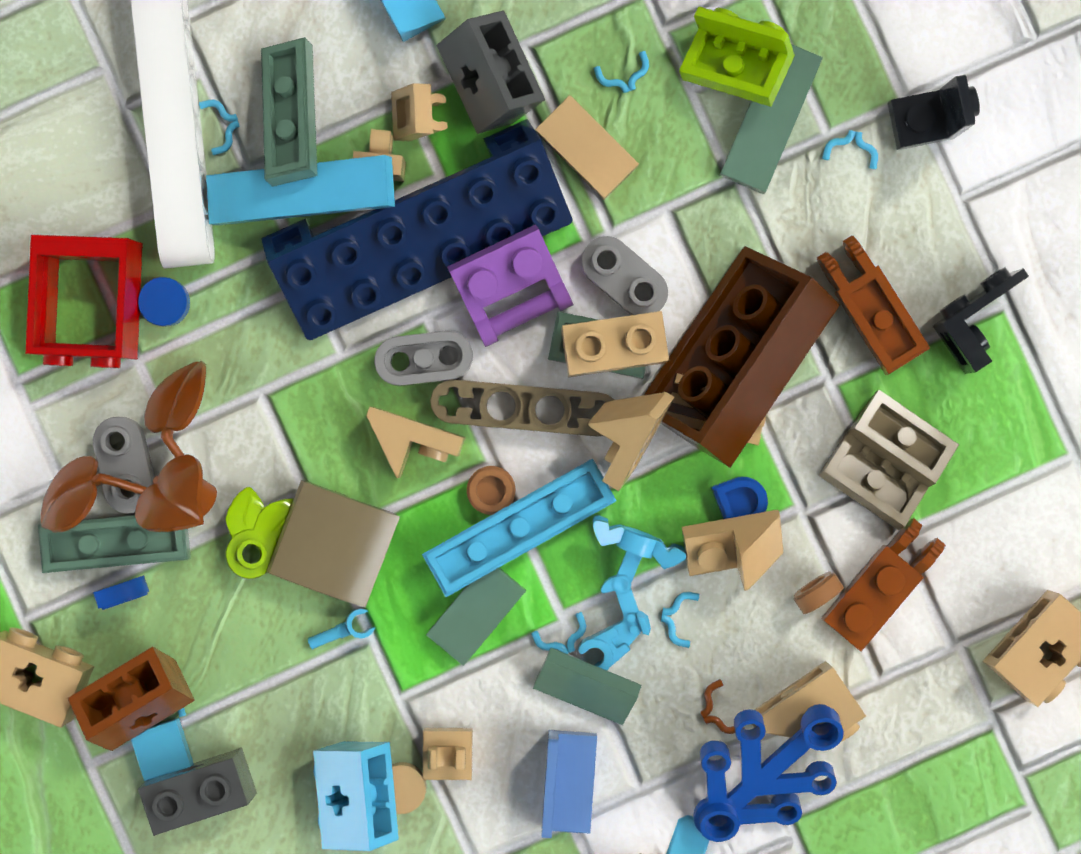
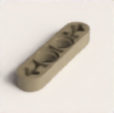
[430,380,614,436]

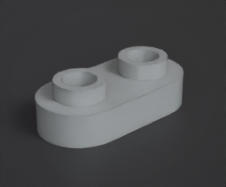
[582,236,668,315]
[374,331,473,386]
[93,417,154,513]

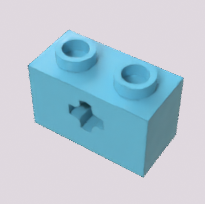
[313,741,399,851]

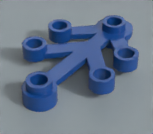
[693,704,844,842]

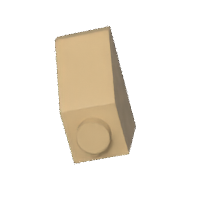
[752,661,866,742]

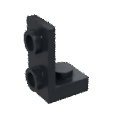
[887,75,980,150]
[933,267,1029,374]

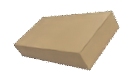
[535,95,639,200]

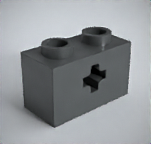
[436,10,545,134]
[138,748,257,836]

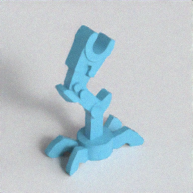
[578,515,686,670]

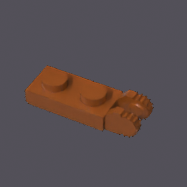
[817,236,930,375]
[821,518,946,652]

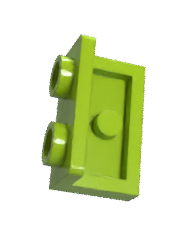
[679,7,795,107]

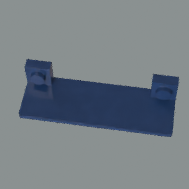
[261,119,573,340]

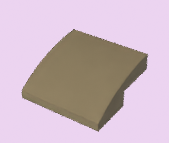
[818,390,959,530]
[267,480,400,608]

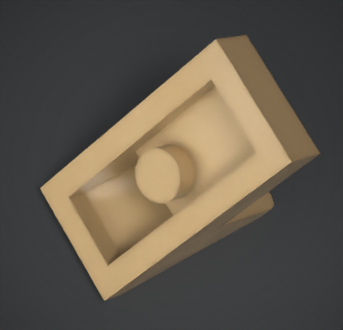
[588,392,674,491]
[366,406,466,478]
[682,510,783,591]

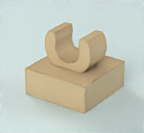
[391,83,448,141]
[352,129,406,182]
[423,728,473,780]

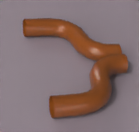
[700,679,745,734]

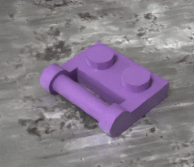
[447,225,573,347]

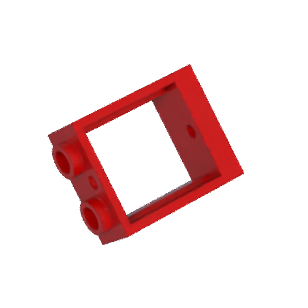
[25,235,143,368]

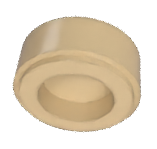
[392,762,427,814]

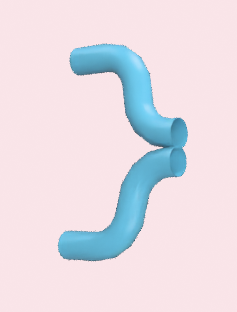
[593,51,649,93]
[199,99,240,156]
[822,130,878,169]
[661,592,700,648]
[531,612,587,654]

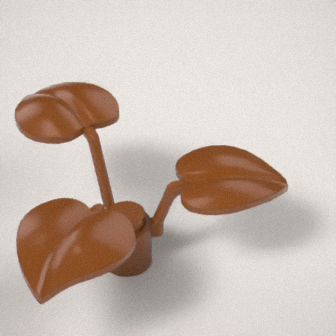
[41,361,217,533]

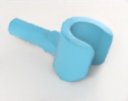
[308,608,375,649]

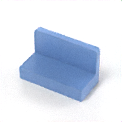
[542,730,597,838]

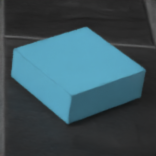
[131,718,194,781]

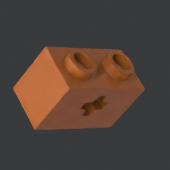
[68,646,195,751]

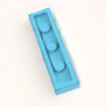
[206,155,395,225]
[422,459,617,597]

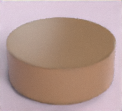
[467,466,516,515]
[793,571,844,614]

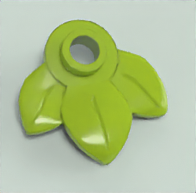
[225,487,294,579]

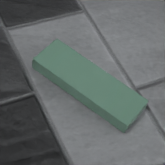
[261,37,318,187]
[719,44,823,194]
[38,515,191,573]

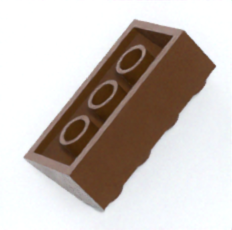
[643,246,840,468]

